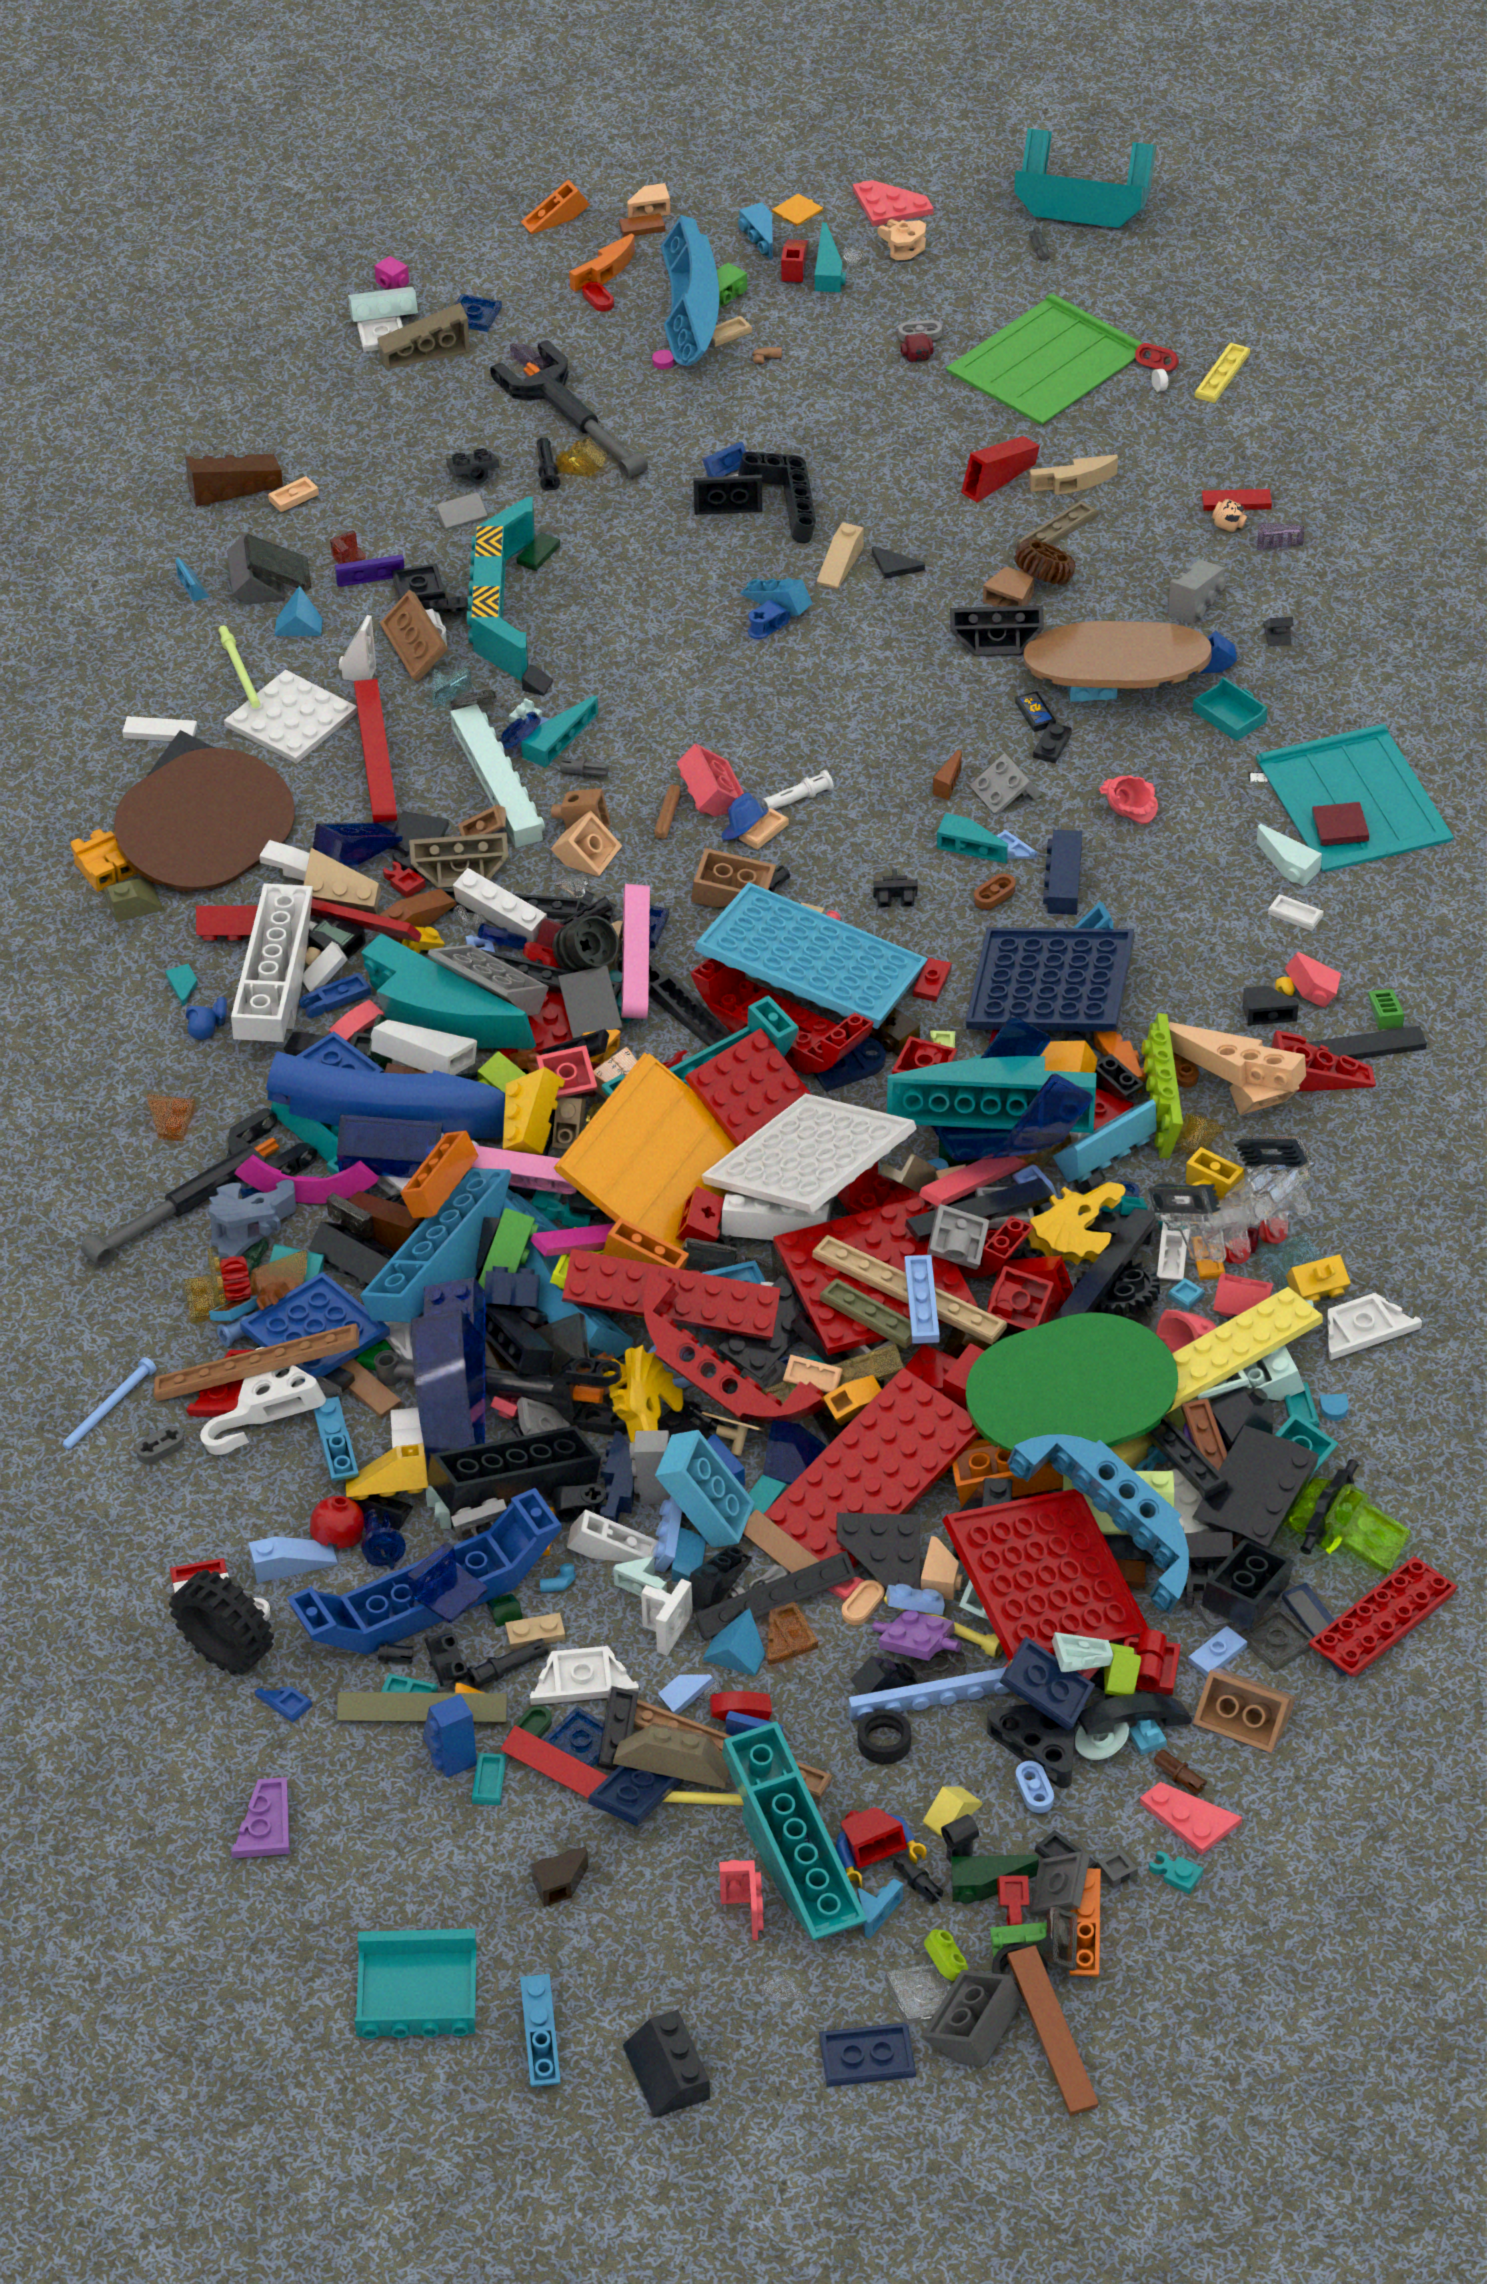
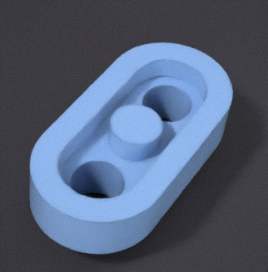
[1016,1761,1054,1813]

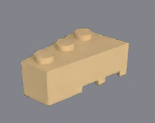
[303,848,381,914]

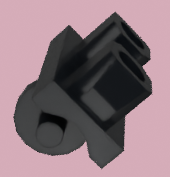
[873,868,918,907]
[424,1629,468,1687]

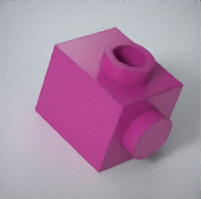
[374,256,409,290]

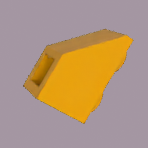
[823,1375,882,1426]

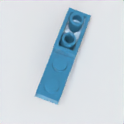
[313,1396,359,1482]
[520,1974,561,2087]

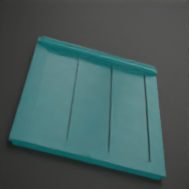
[1256,724,1454,872]

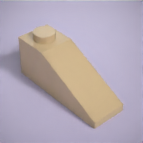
[817,522,864,589]

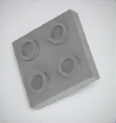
[927,1204,989,1270]
[451,1498,507,1540]

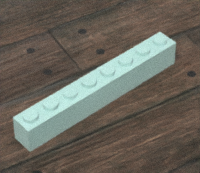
[450,704,545,848]

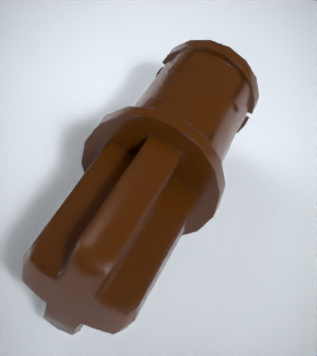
[1154,1750,1207,1796]

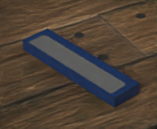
[1282,1583,1347,1677]

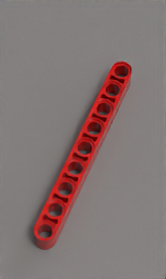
[354,678,397,824]

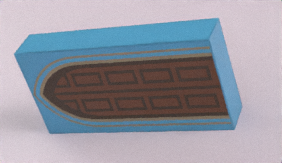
[209,1296,259,1321]

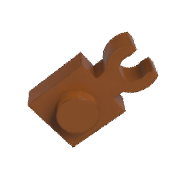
[256,1281,290,1311]

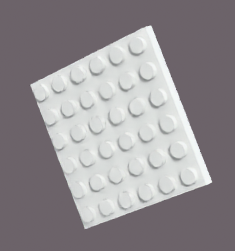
[701,1094,917,1213]

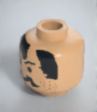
[1212,499,1247,532]

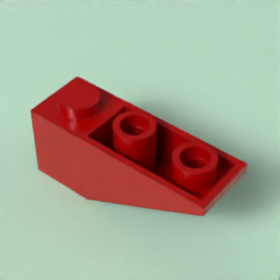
[781,239,809,282]

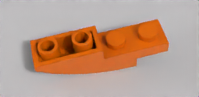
[569,233,635,292]
[1093,1031,1146,1093]
[1069,1868,1101,1977]

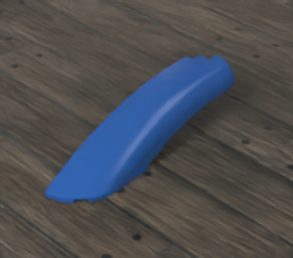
[266,1051,505,1139]

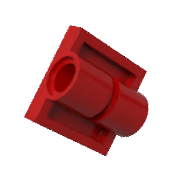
[1123,1629,1181,1695]

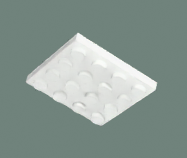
[224,670,358,764]

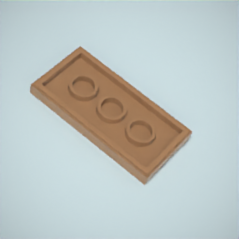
[380,590,448,681]

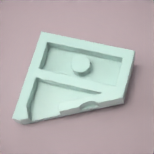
[1052,1632,1113,1672]

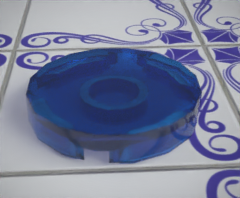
[499,711,541,749]

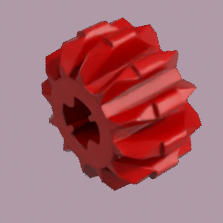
[220,1256,251,1301]

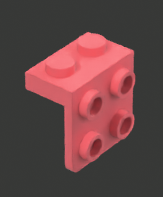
[719,1860,764,1941]

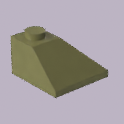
[103,878,163,922]

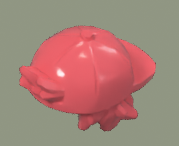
[1099,775,1158,824]

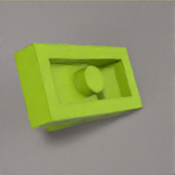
[1104,1643,1141,1696]

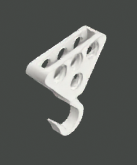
[200,1347,326,1455]

